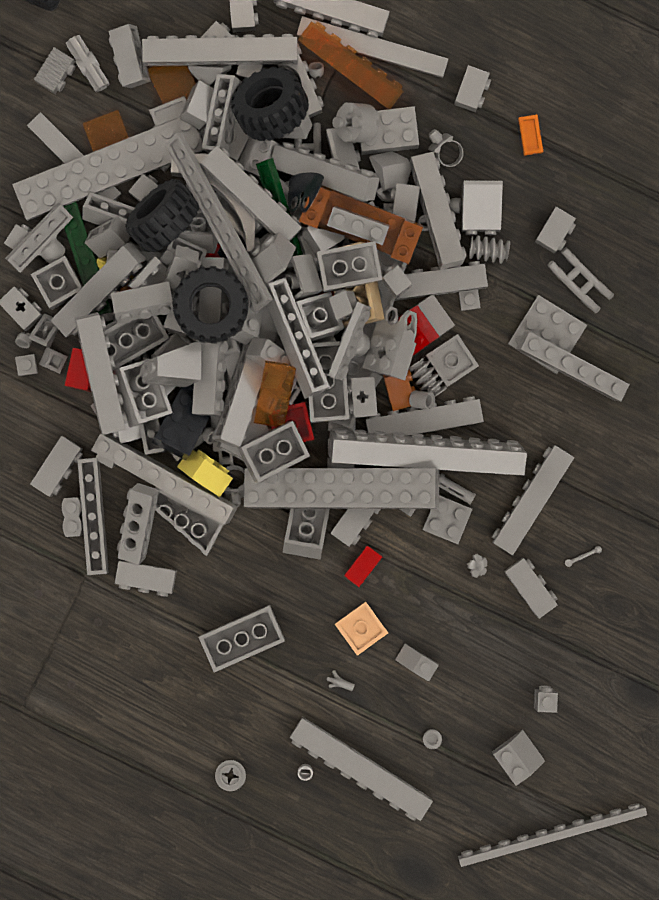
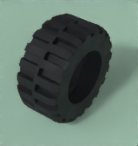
[231,67,309,141]
[125,179,199,252]
[172,266,249,344]

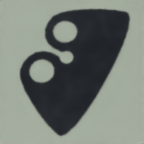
[288,172,324,213]

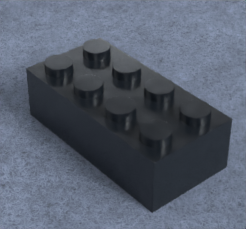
[152,384,210,461]

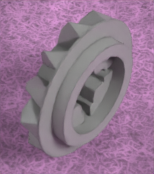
[215,760,246,791]

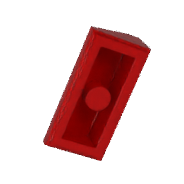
[344,545,382,587]

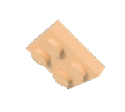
[335,602,388,655]

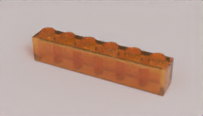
[298,21,404,109]

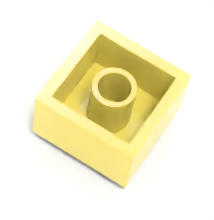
[177,449,233,497]

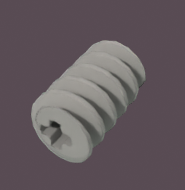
[469,235,510,264]
[408,358,447,397]

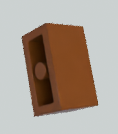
[383,369,415,411]

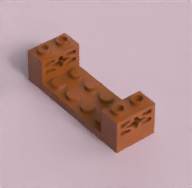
[299,186,423,264]

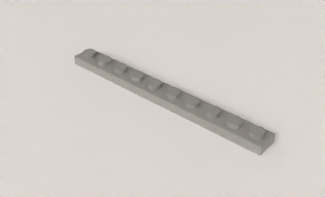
[166,132,273,310]
[458,803,647,867]

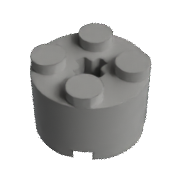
[332,102,379,143]

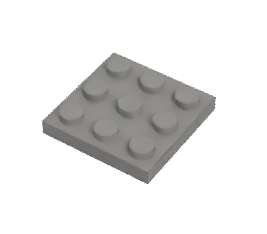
[508,295,587,374]

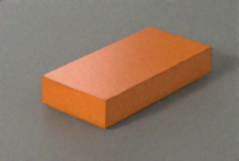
[518,115,543,156]

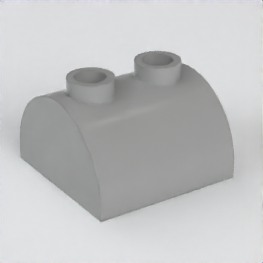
[238,137,280,180]

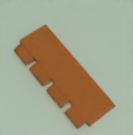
[254,360,296,427]

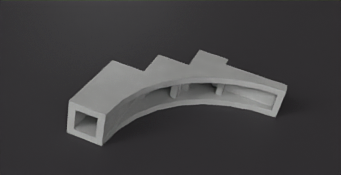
[171,153,259,255]

